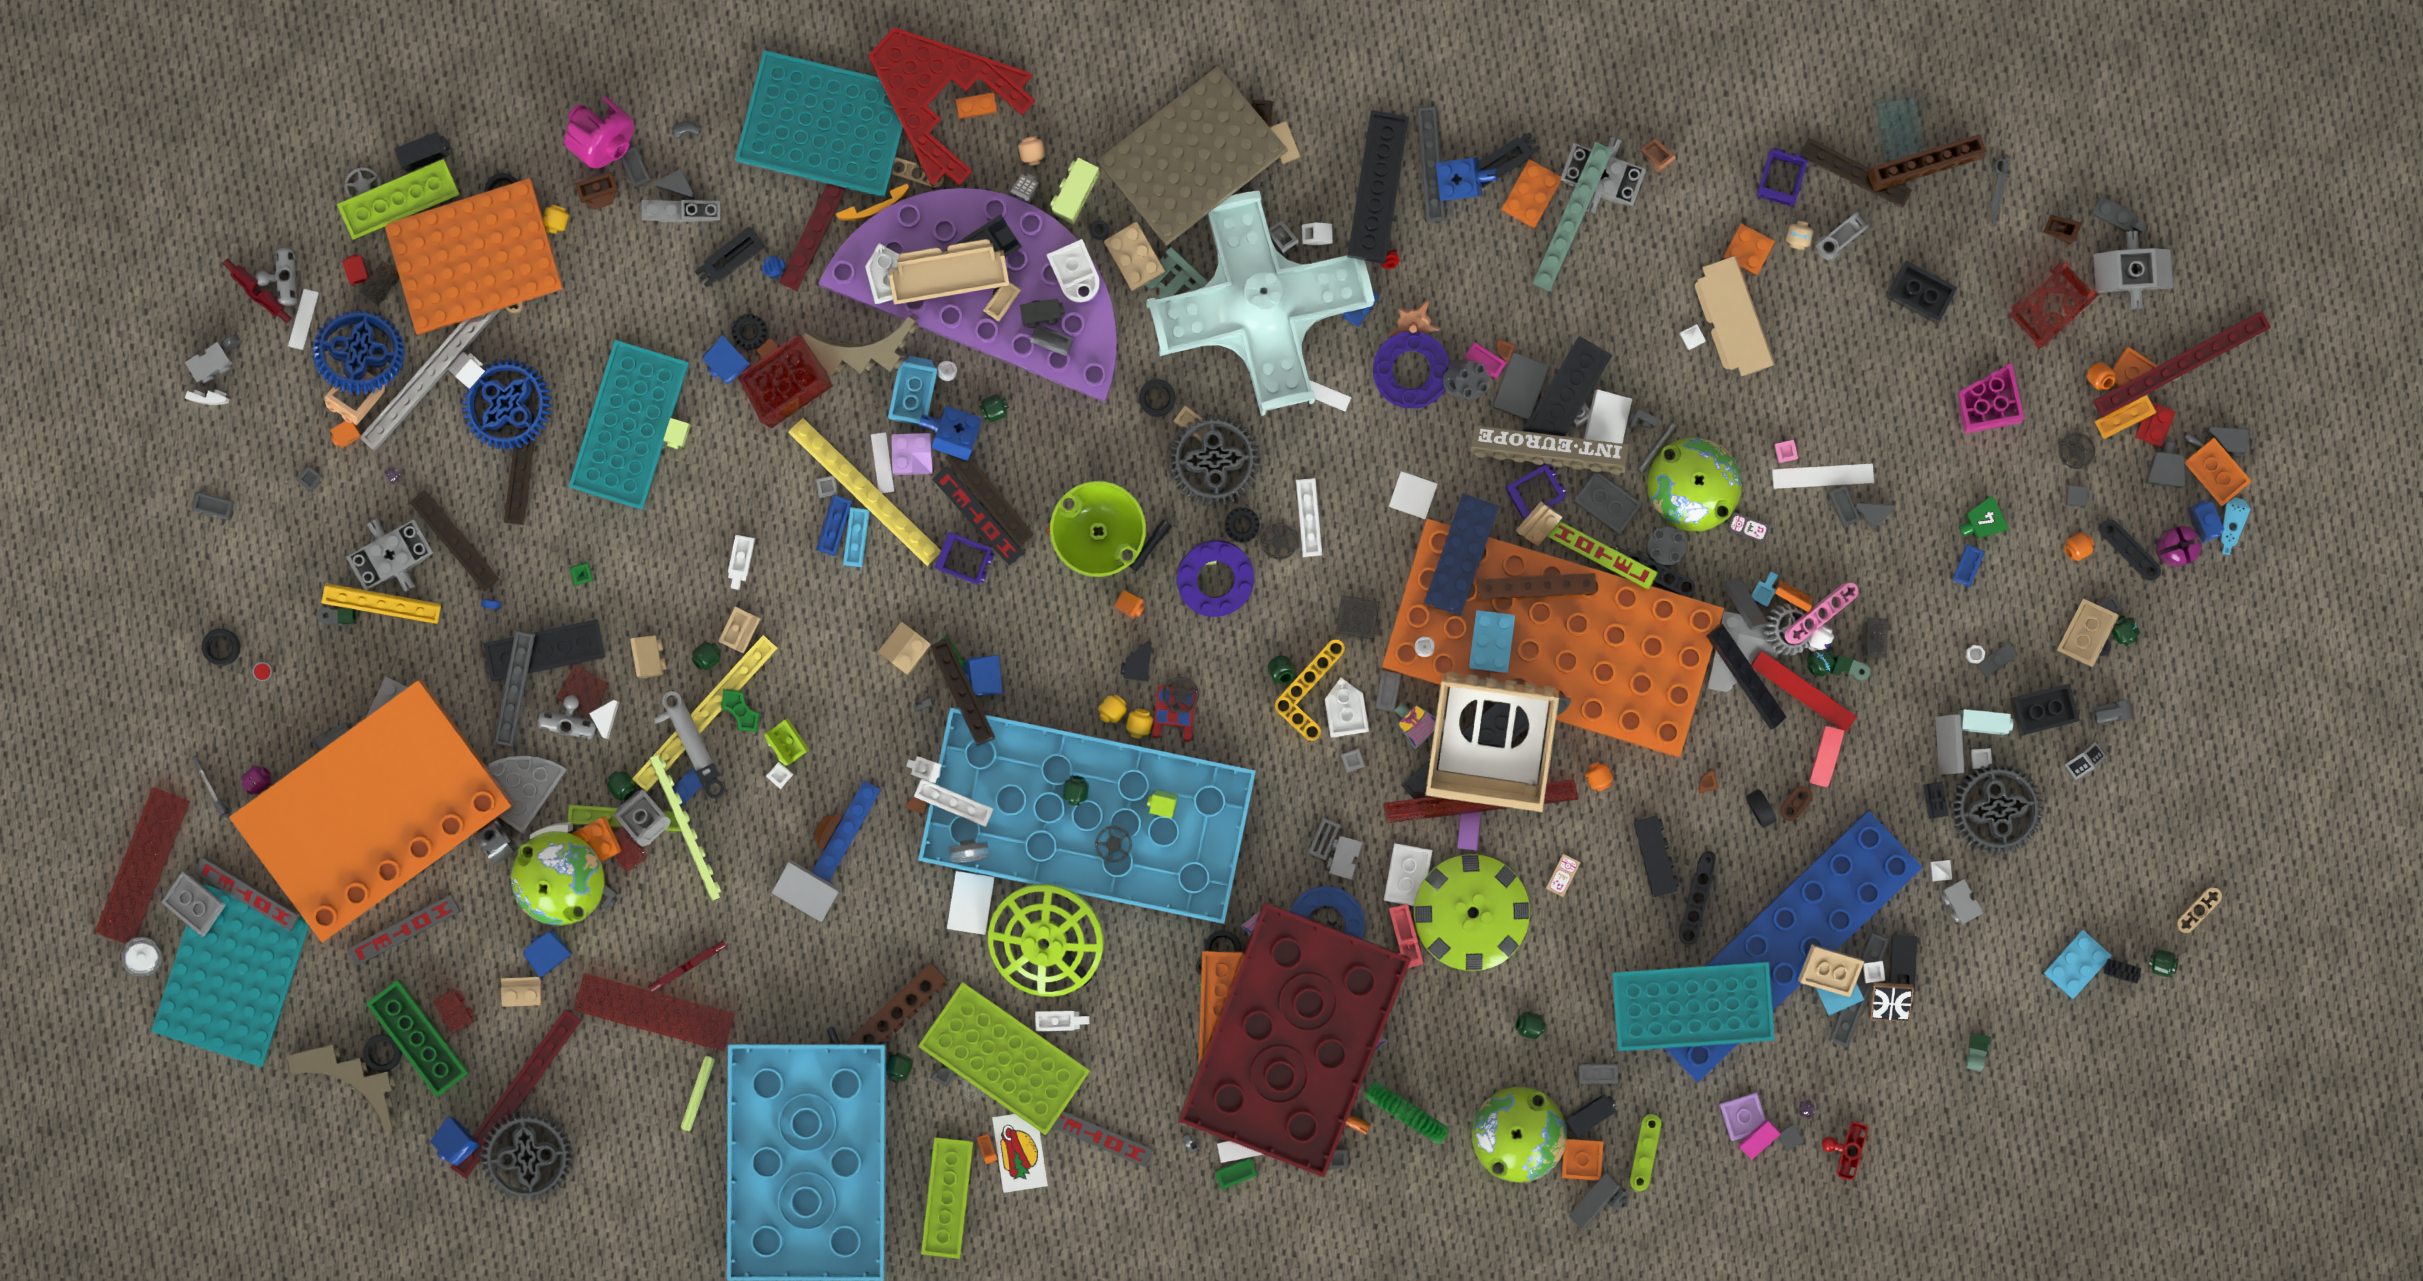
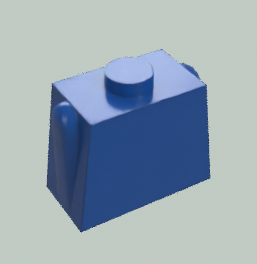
[702,335,750,384]
[2187,501,2224,543]
[963,655,1002,696]
[523,931,573,978]
[430,1116,480,1166]

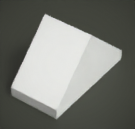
[589,700,619,739]

